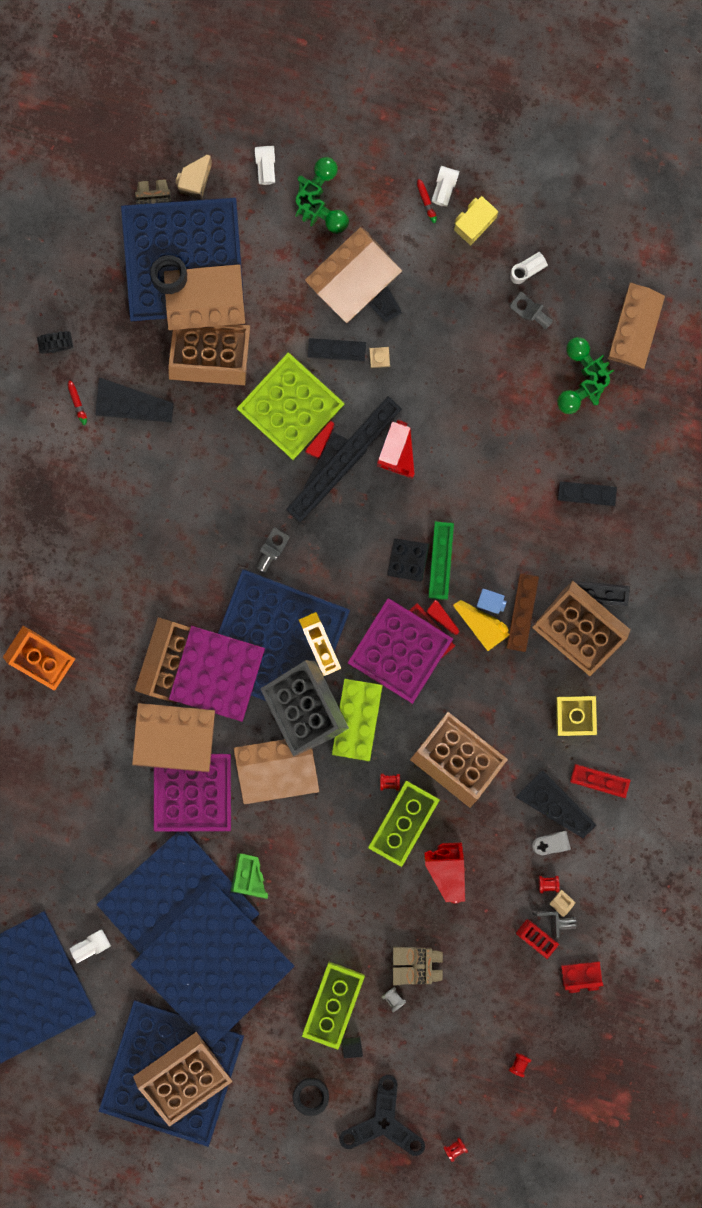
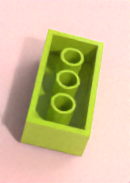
[332,679,383,761]
[368,780,440,867]
[302,961,365,1050]

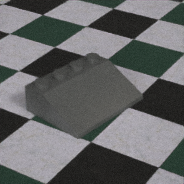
[261,660,349,756]

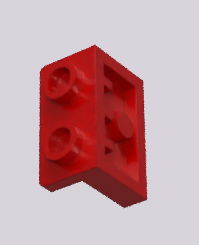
[561,961,603,993]

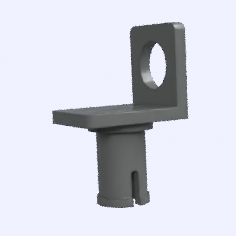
[509,292,553,329]
[256,528,290,572]
[533,911,577,938]

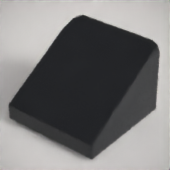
[342,1036,363,1058]

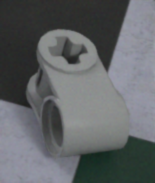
[532,830,571,855]

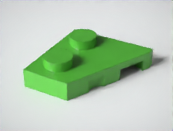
[231,853,268,899]

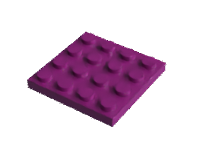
[348,598,454,704]
[169,626,265,722]
[154,754,231,831]

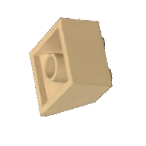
[176,155,212,199]

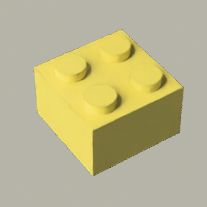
[454,196,498,246]
[556,696,597,736]

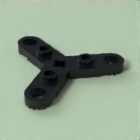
[339,1074,425,1156]

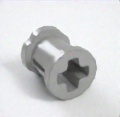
[382,987,406,1012]

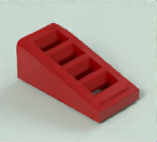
[305,421,335,459]
[426,600,459,635]
[516,919,559,959]

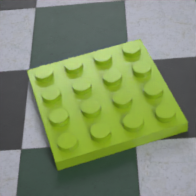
[237,352,345,460]

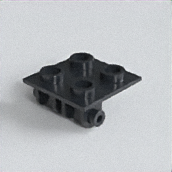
[387,538,429,582]

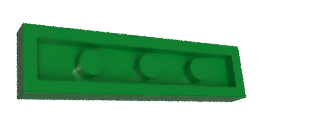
[429,522,454,600]

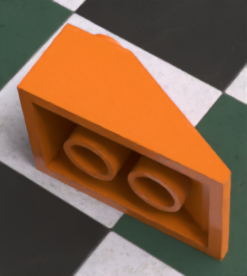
[2,626,75,691]

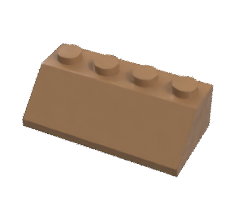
[607,283,665,369]
[135,617,191,704]

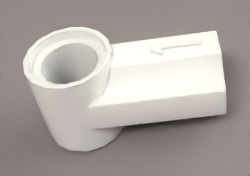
[255,146,275,185]
[432,166,460,207]
[510,252,548,284]
[70,929,111,963]

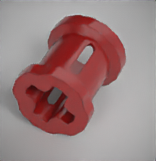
[380,773,400,791]
[539,876,560,893]
[508,1053,531,1078]
[443,1137,468,1162]

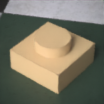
[370,347,390,368]
[550,890,576,917]

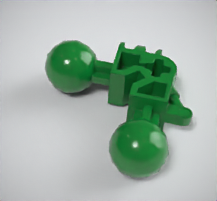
[295,157,349,234]
[557,337,614,414]

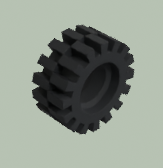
[37,331,73,354]

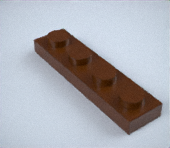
[507,573,539,652]

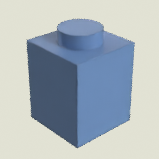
[476,589,507,615]

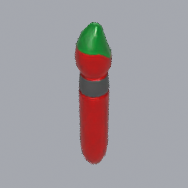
[417,179,437,223]
[68,380,87,425]

